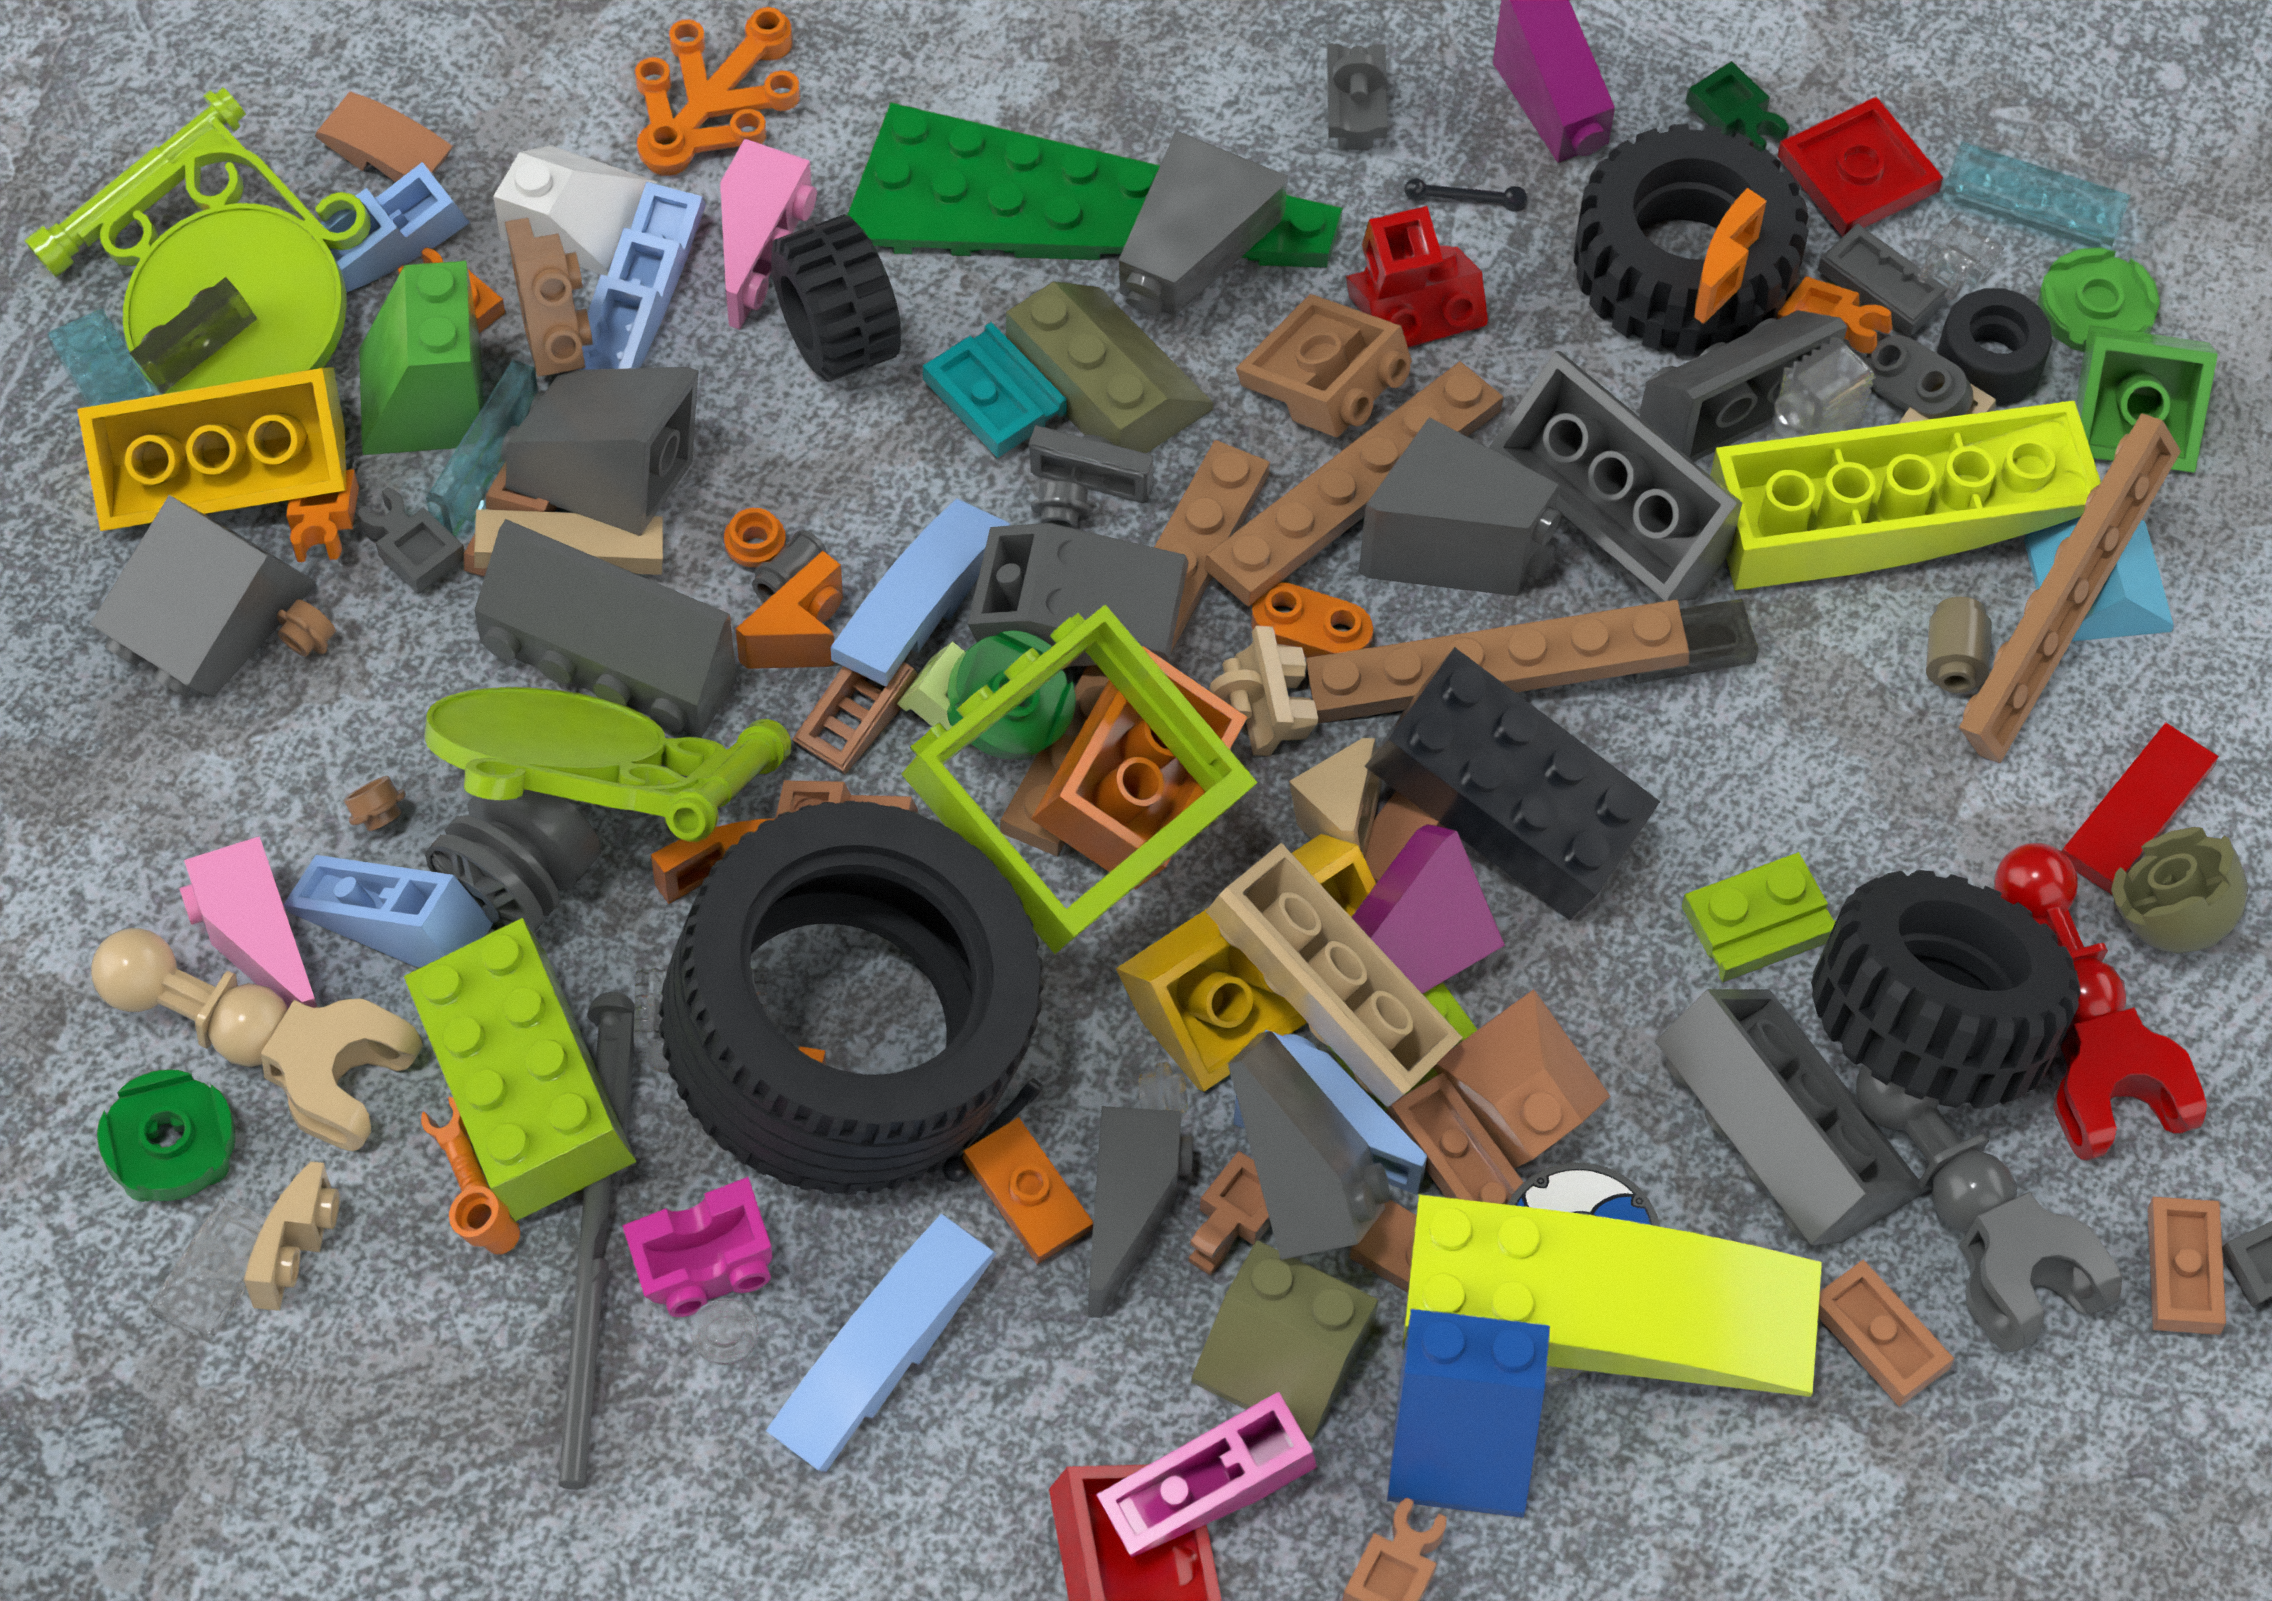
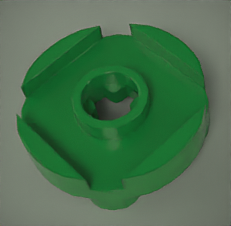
[947,630,1076,761]
[97,1069,236,1202]

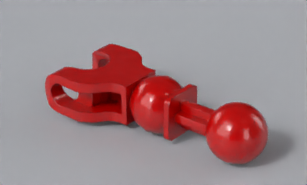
[1994,843,2207,1160]

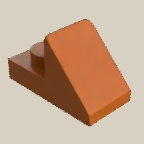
[735,551,843,669]

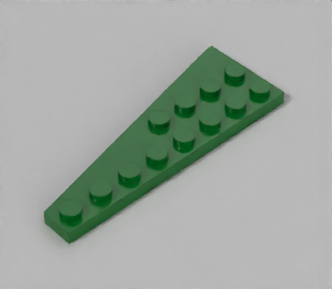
[847,102,1343,268]

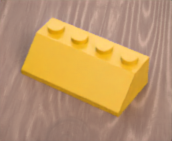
[77,367,346,531]
[1115,834,1376,1092]

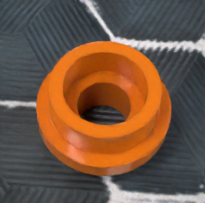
[724,507,786,568]

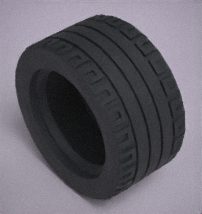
[659,800,1044,1195]

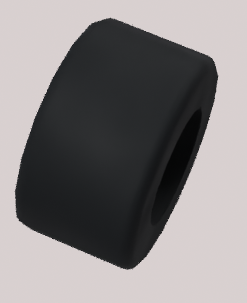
[1937,288,2053,405]

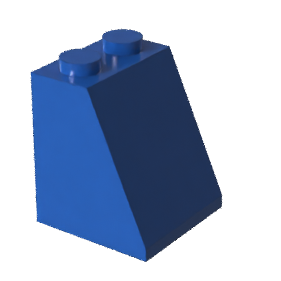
[1387,1309,1550,1518]

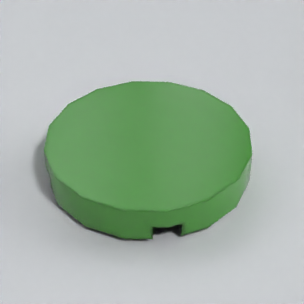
[2037,248,2160,352]

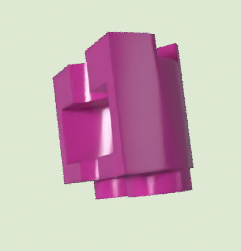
[622,1177,773,1317]

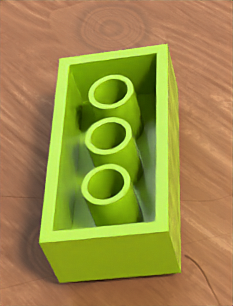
[403,918,636,1221]

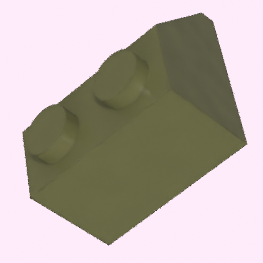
[1191,1240,1378,1443]

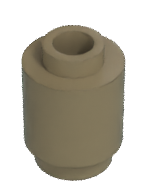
[1926,597,1992,693]

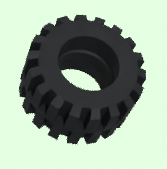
[771,214,901,382]

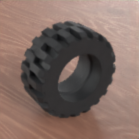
[1573,124,1809,355]
[1811,870,2081,1109]

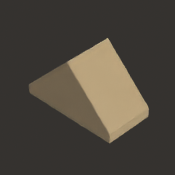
[1289,738,1382,858]

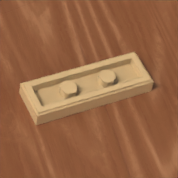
[474,509,663,575]

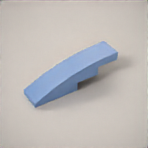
[577,181,706,370]
[831,498,1010,686]
[766,1214,997,1472]

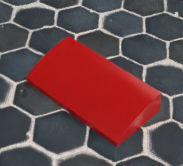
[1049,1464,1222,1601]

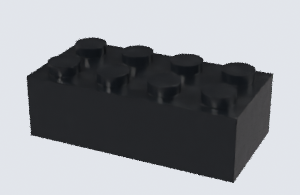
[1364,647,1661,921]

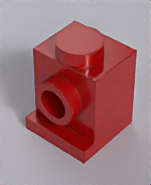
[1362,206,1444,300]

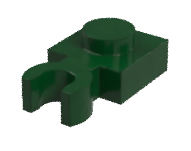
[1685,61,1790,152]

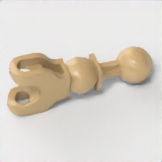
[91,928,423,1151]

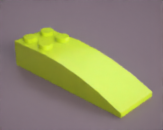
[1710,400,2101,590]
[1402,1195,1822,1397]

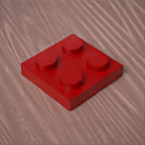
[1777,96,1944,237]

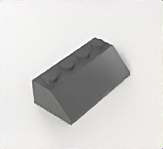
[1489,351,1742,601]
[474,519,737,738]
[1655,989,1923,1246]

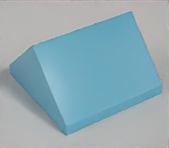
[2024,517,2174,642]

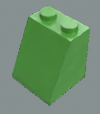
[359,261,486,455]

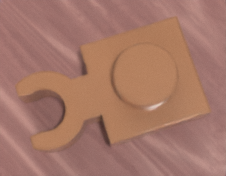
[1342,1498,1447,1601]

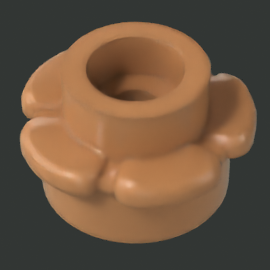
[277,599,336,657]
[343,776,406,831]

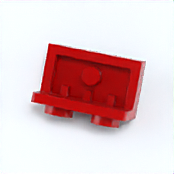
[1346,245,1488,347]

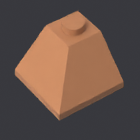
[1433,989,1610,1169]

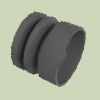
[425,789,601,934]

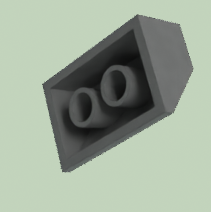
[1639,310,1847,462]

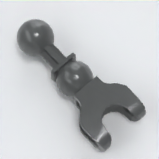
[1856,1065,2122,1352]

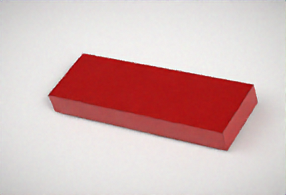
[2062,722,2219,895]

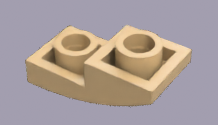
[244,1162,340,1311]

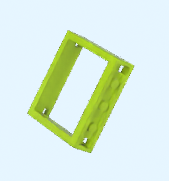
[901,604,1258,954]

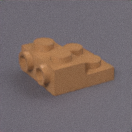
[505,217,593,377]
[1235,294,1412,438]

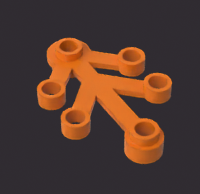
[635,7,800,176]

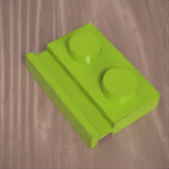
[1681,852,1836,982]

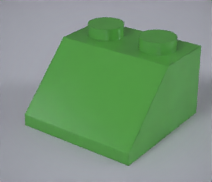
[2077,325,2218,473]

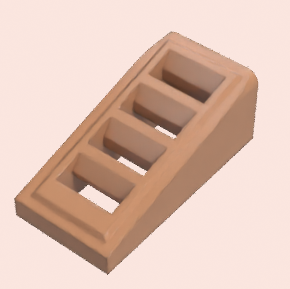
[792,662,918,775]

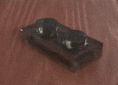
[130,277,257,394]
[1632,598,1759,684]

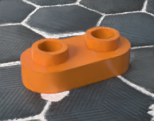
[1251,582,1373,658]

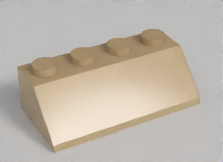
[1206,843,1462,1108]

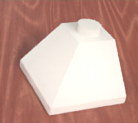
[493,145,657,276]

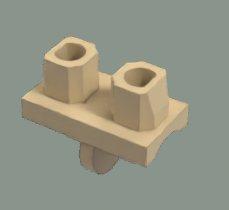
[1209,626,1318,756]

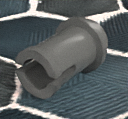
[752,530,828,602]

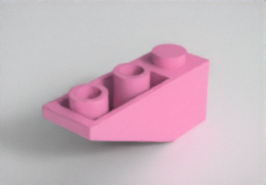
[720,139,817,330]

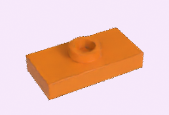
[962,1117,1093,1265]

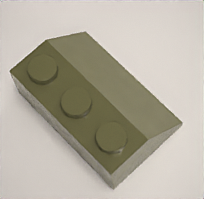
[1006,281,1213,453]

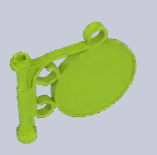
[24,87,371,394]
[424,687,791,842]

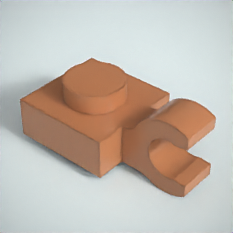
[1188,1151,1271,1275]

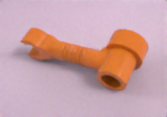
[421,1096,520,1255]

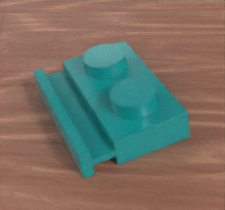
[922,321,1067,458]

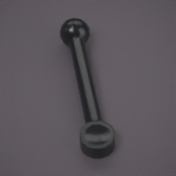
[1404,178,1527,212]
[943,1078,1044,1182]

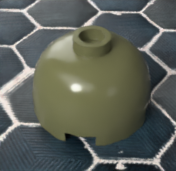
[2111,827,2249,954]

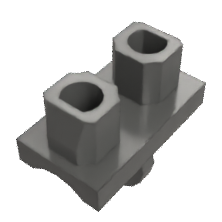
[1327,43,1388,150]

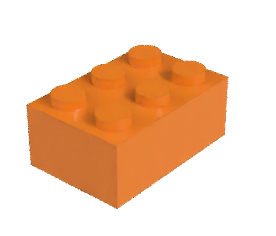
[1031,646,1247,890]

